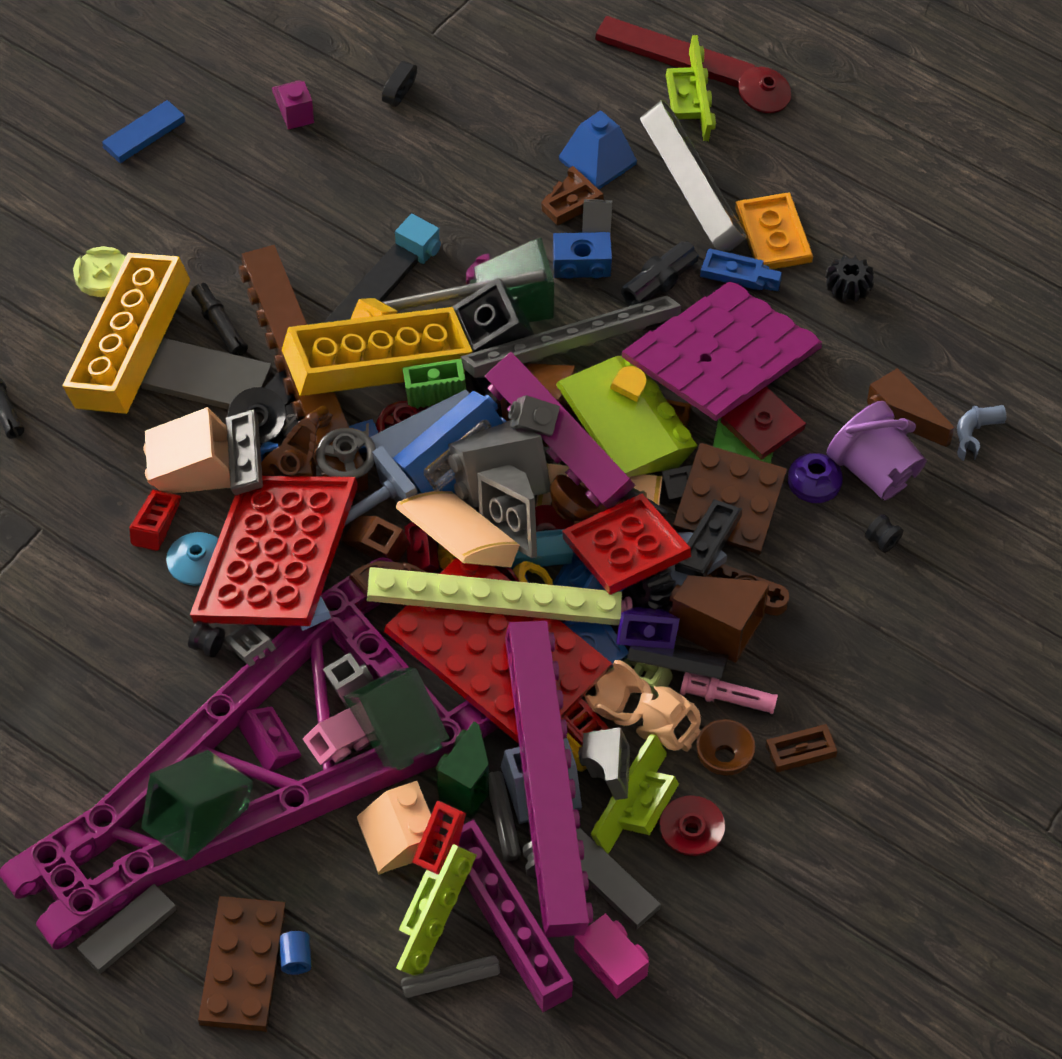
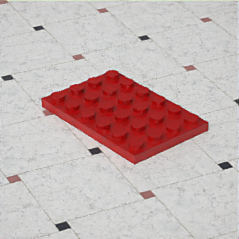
[190,476,358,626]
[384,557,612,744]

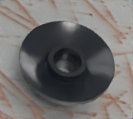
[227,387,287,445]

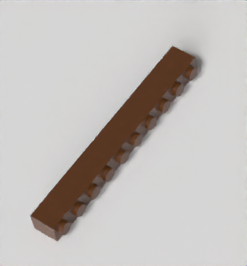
[238,245,368,493]

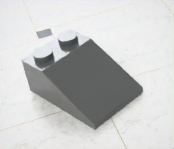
[477,464,537,558]

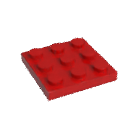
[562,493,691,595]

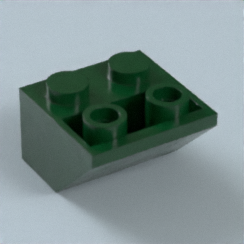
[436,722,489,819]

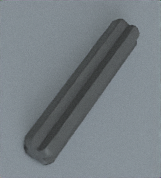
[489,771,521,862]
[401,955,500,998]

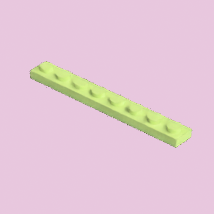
[367,567,622,625]

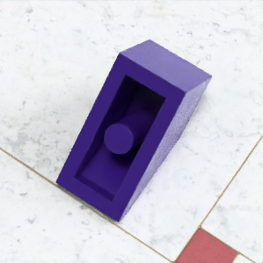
[616,607,680,649]

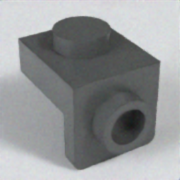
[508,395,560,437]

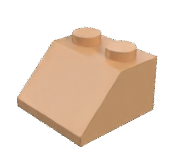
[357,781,440,874]

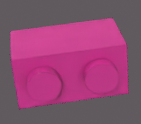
[574,913,649,999]

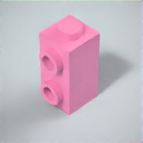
[303,702,379,765]

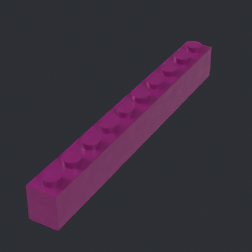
[505,621,593,938]

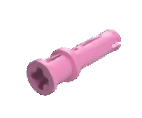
[680,672,778,714]

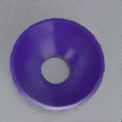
[788,453,842,503]

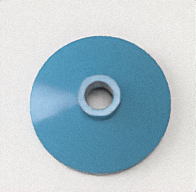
[166,532,219,586]

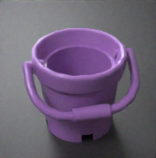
[826,401,927,500]

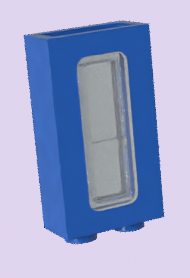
[393,391,507,494]

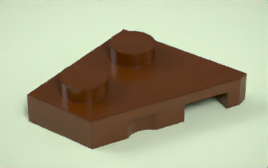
[541,166,604,226]

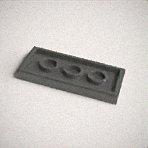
[141,338,272,409]

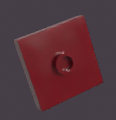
[721,387,806,460]

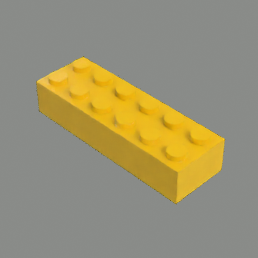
[62,253,190,414]
[282,307,473,396]

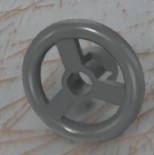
[316,428,376,479]

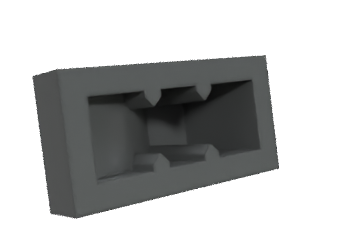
[578,727,630,800]

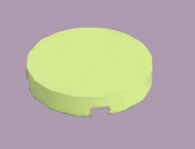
[73,246,126,297]

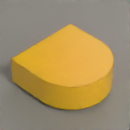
[610,366,646,402]

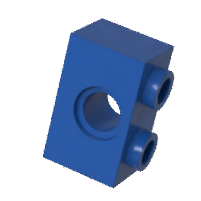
[553,232,612,279]

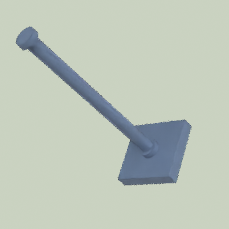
[345,446,417,525]

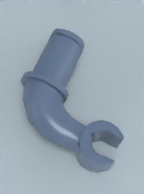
[957,405,1006,461]

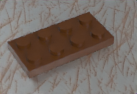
[198,896,286,1032]

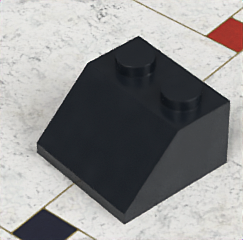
[452,277,534,353]

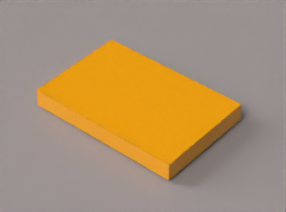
[735,192,813,269]

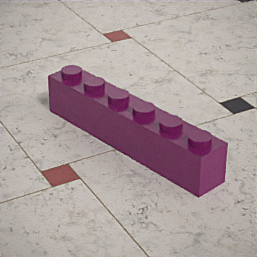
[485,352,636,509]
[445,820,573,1012]

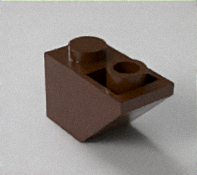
[342,516,410,563]

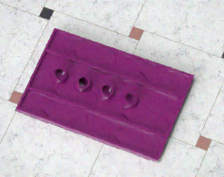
[622,282,822,421]

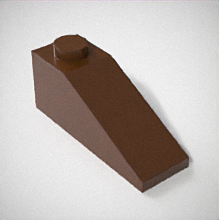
[867,368,955,447]

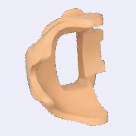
[584,660,657,726]
[636,686,701,752]

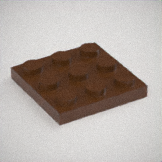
[673,443,787,555]

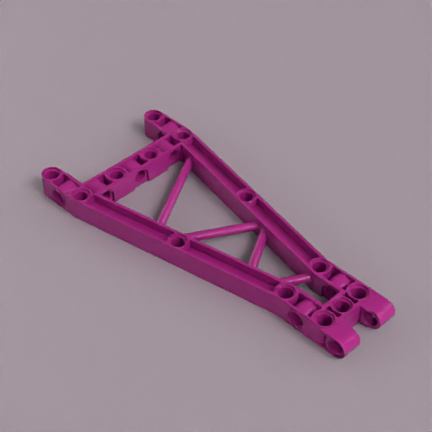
[0,558,499,950]

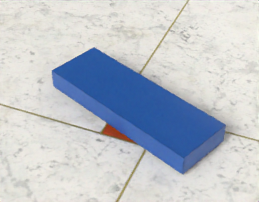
[102,100,185,163]

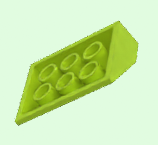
[556,356,698,477]

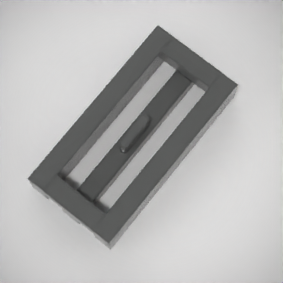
[224,624,276,667]

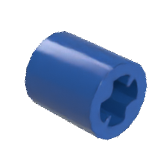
[280,931,312,975]

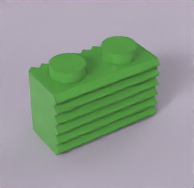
[402,359,466,409]

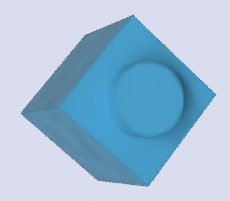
[395,213,441,264]

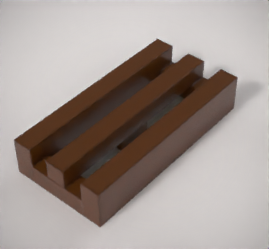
[765,724,837,773]

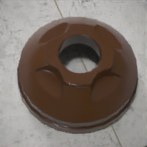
[550,474,600,522]
[696,719,756,776]

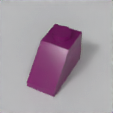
[272,81,314,130]

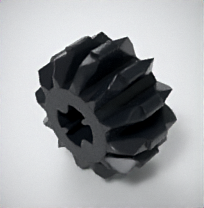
[825,255,874,303]
[626,569,676,609]

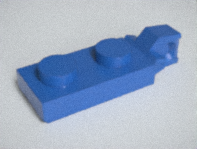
[700,249,782,291]

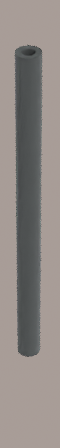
[382,269,547,311]

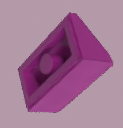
[238,707,301,771]

